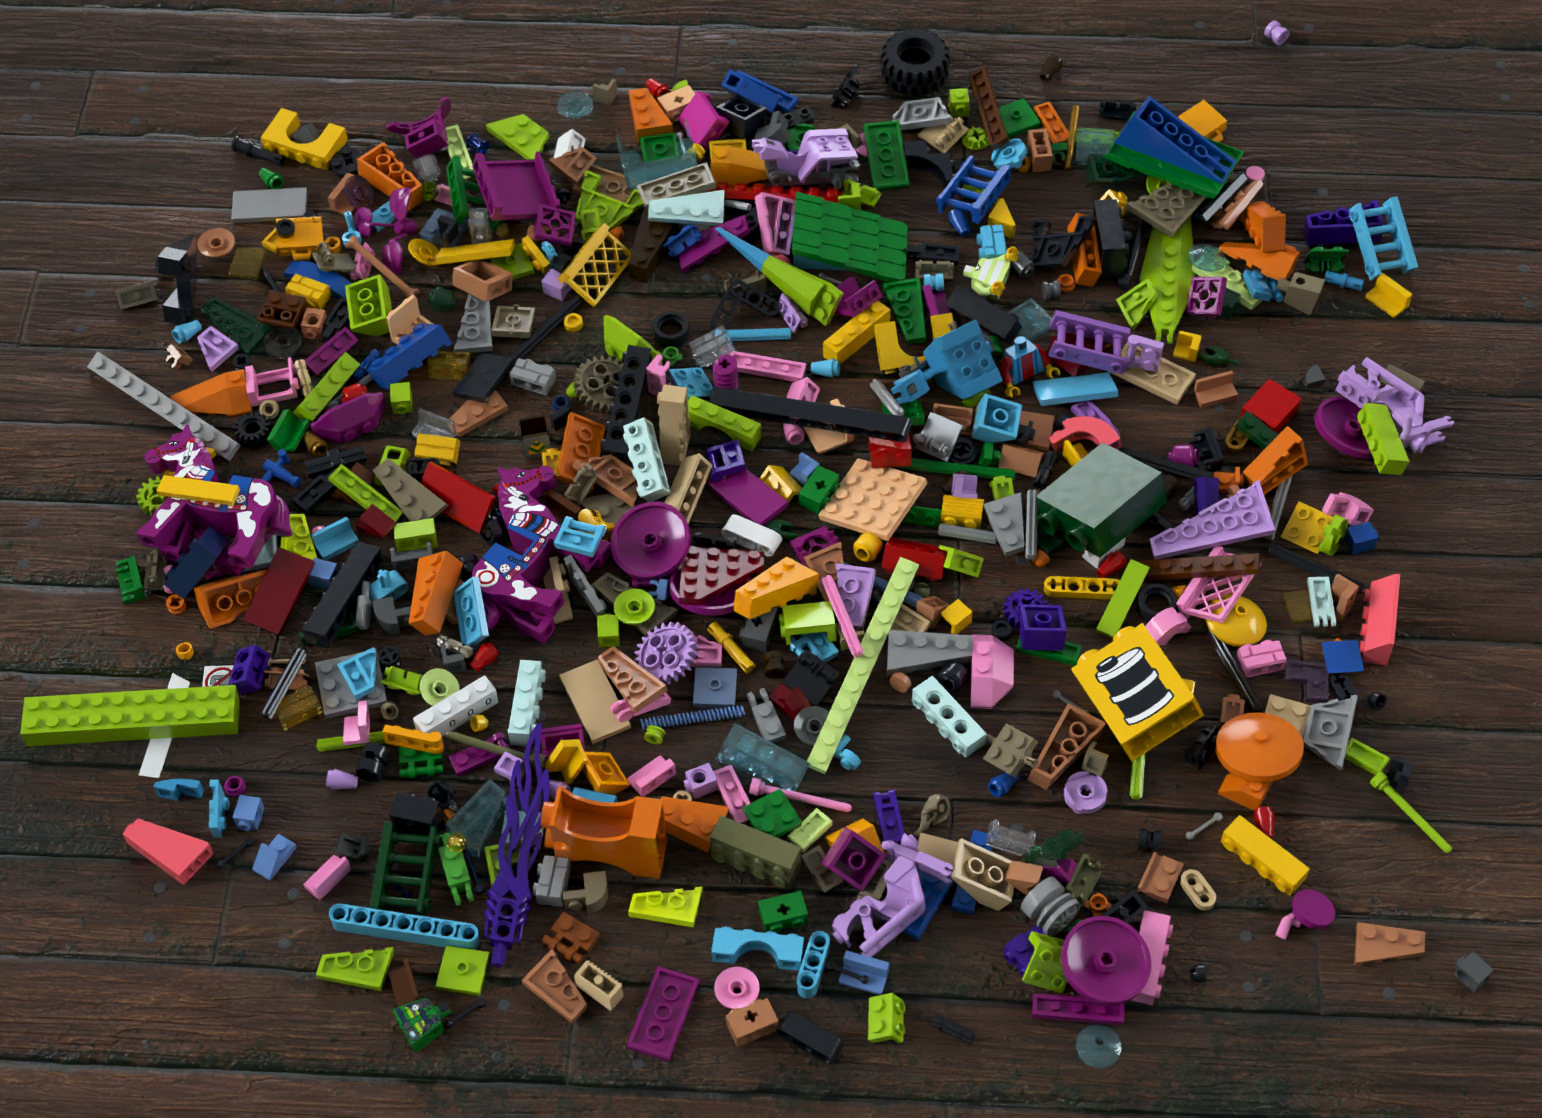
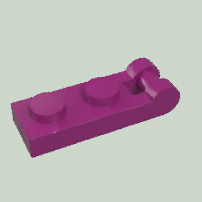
[449,732,511,777]

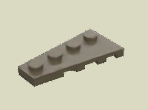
[592,572,678,638]

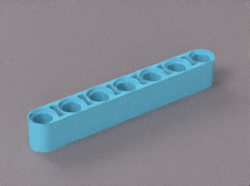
[329,904,481,950]

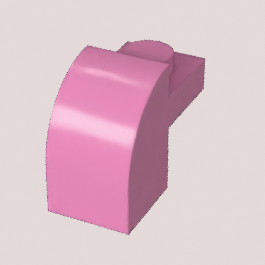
[1322,492,1374,525]
[1145,607,1192,645]

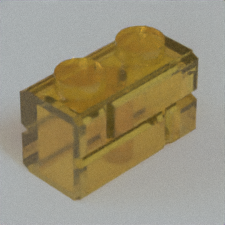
[275,685,323,731]

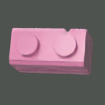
[1236,640,1287,678]

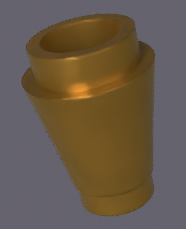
[302,431,328,458]

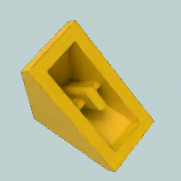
[988,198,1016,238]

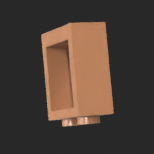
[452,259,513,302]

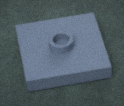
[693,667,737,708]

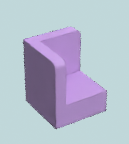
[541,269,572,301]
[951,474,978,499]
[494,752,525,788]

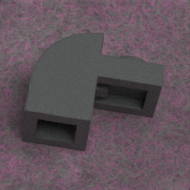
[754,111,791,145]
[372,596,411,635]

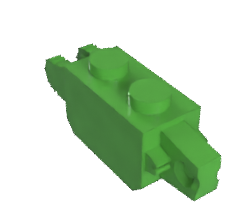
[438,832,474,906]

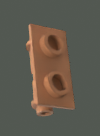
[264,668,310,691]

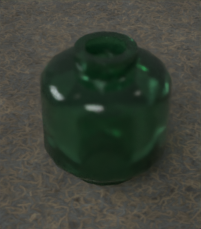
[427,286,457,313]

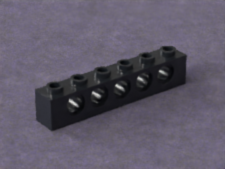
[601,345,652,462]

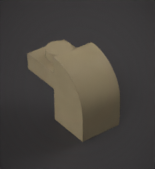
[563,871,608,915]

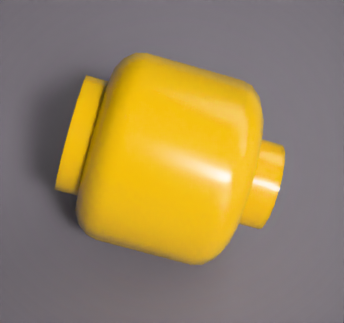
[853,532,883,562]

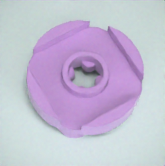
[1063,771,1107,814]

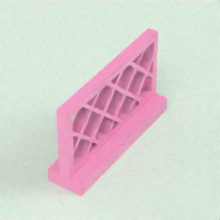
[1176,546,1261,623]

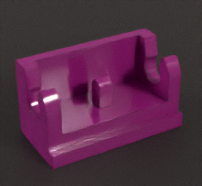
[540,724,585,760]

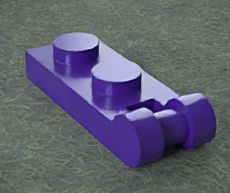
[873,789,905,845]

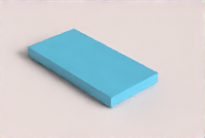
[1033,372,1118,406]

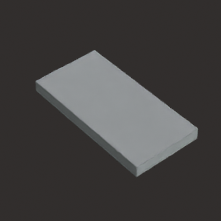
[231,187,308,223]

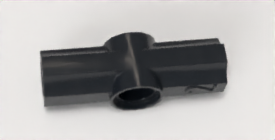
[305,445,367,478]

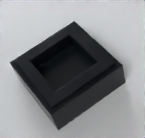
[550,405,570,431]

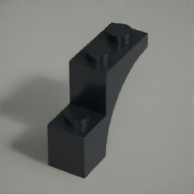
[904,140,956,188]

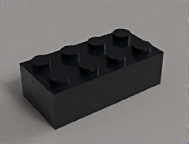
[1093,199,1129,278]

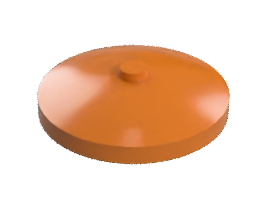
[1216,713,1304,782]

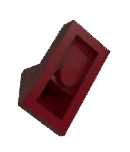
[355,504,396,538]
[768,683,812,720]

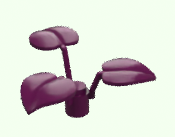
[355,188,417,274]

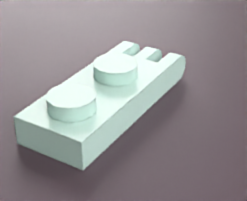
[1307,577,1336,627]

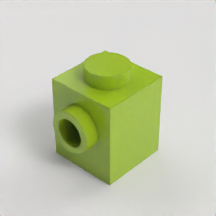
[949,88,970,118]

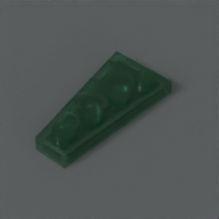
[201,296,273,356]

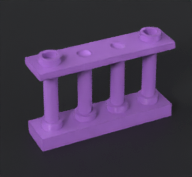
[1048,310,1130,374]

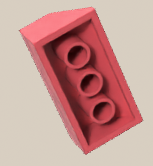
[1359,574,1400,666]

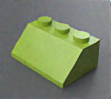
[345,274,392,337]

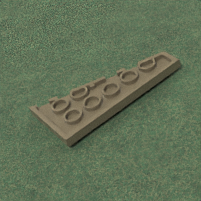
[1125,183,1208,238]

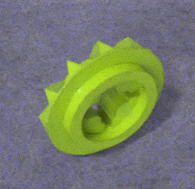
[962,126,990,150]

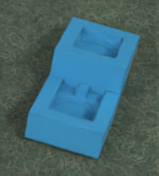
[153,779,204,801]

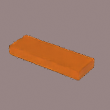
[1033,101,1069,144]

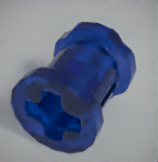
[465,132,490,155]

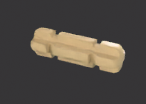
[295,359,313,397]

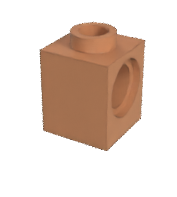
[301,308,327,340]

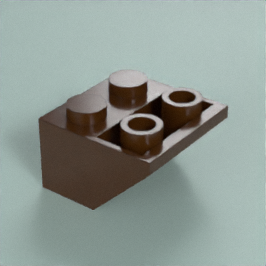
[257,291,308,329]

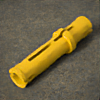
[707,621,756,674]

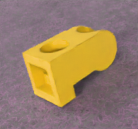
[578,509,615,541]

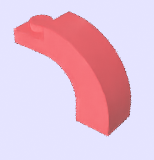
[1049,416,1122,452]

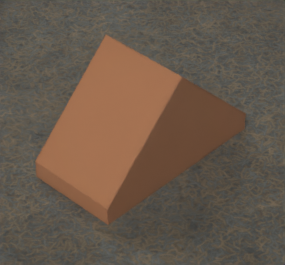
[916,596,950,629]

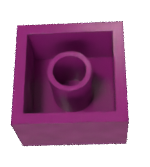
[820,827,886,891]

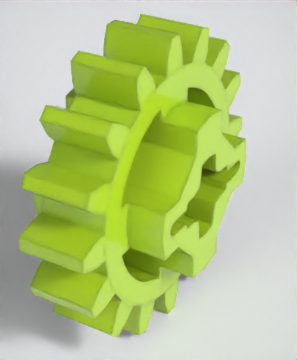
[136,476,168,516]

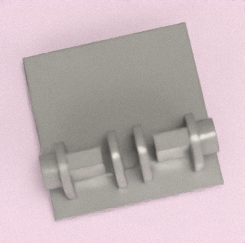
[913,412,963,462]

